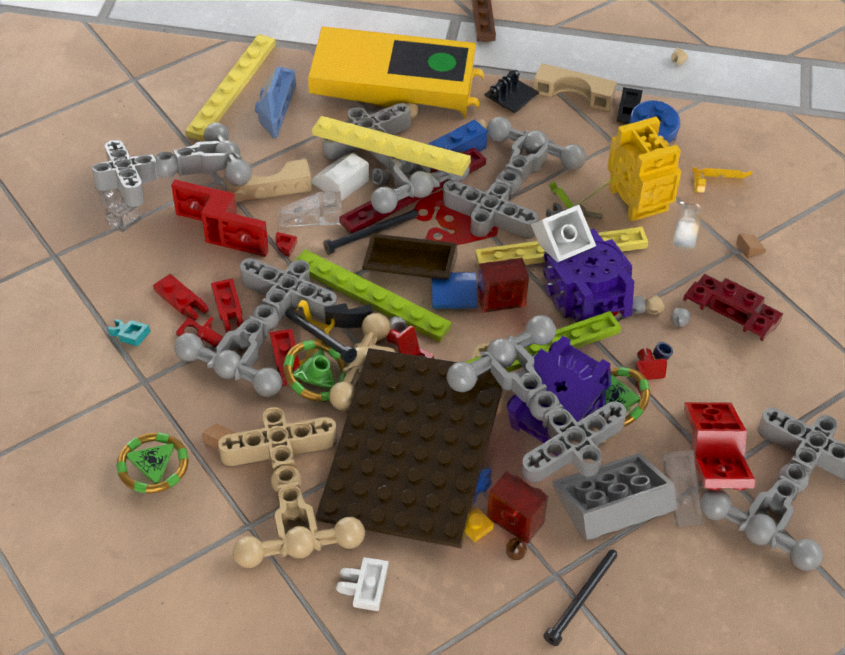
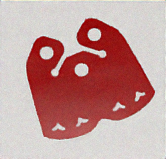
[413,183,498,246]

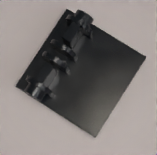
[484,69,539,113]

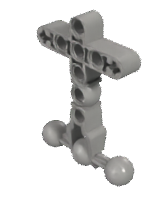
[322,103,470,214]
[443,116,586,238]
[92,122,252,207]
[174,258,337,397]
[447,315,626,483]
[700,408,845,571]

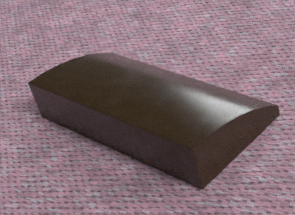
[362,233,458,280]

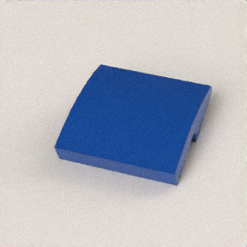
[432,272,477,309]

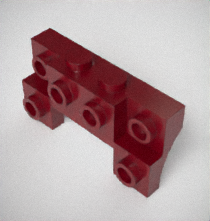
[683,274,783,341]

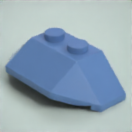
[255,67,296,138]

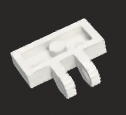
[336,557,389,611]

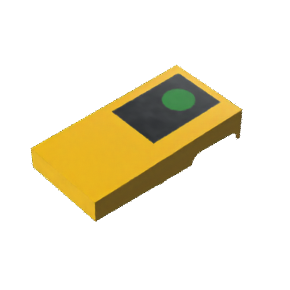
[308,26,484,119]

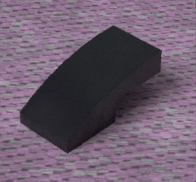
[616,87,643,124]
[324,303,373,328]

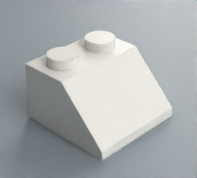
[311,153,369,202]
[531,205,596,262]

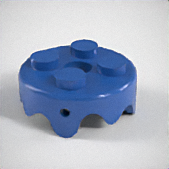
[628,100,681,143]

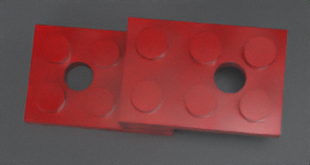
[171,179,269,257]
[684,402,755,491]

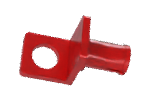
[176,317,223,348]
[386,326,434,358]
[634,348,667,396]

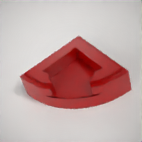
[276,232,297,257]

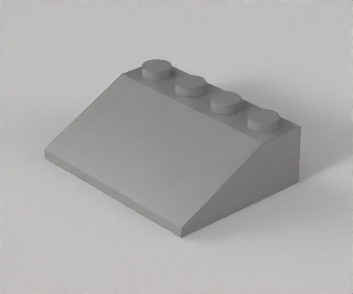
[552,453,677,540]

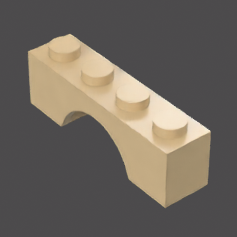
[534,63,617,111]
[224,159,312,202]

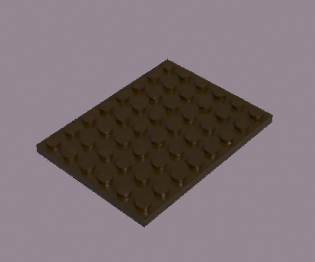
[315,348,503,548]

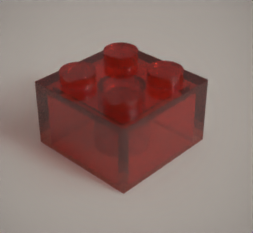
[477,257,529,313]
[487,471,548,544]

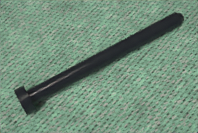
[323,210,418,255]
[285,309,357,363]
[543,549,617,646]

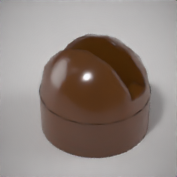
[506,538,527,560]

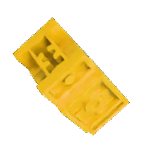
[607,116,682,222]

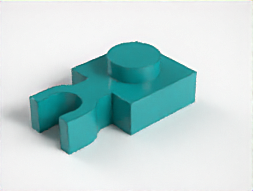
[107,319,151,346]

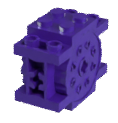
[543,229,635,322]
[507,335,611,456]

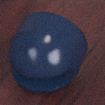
[653,342,673,360]

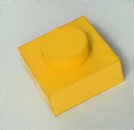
[466,507,494,542]

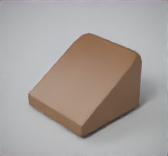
[736,233,766,258]
[202,424,236,450]

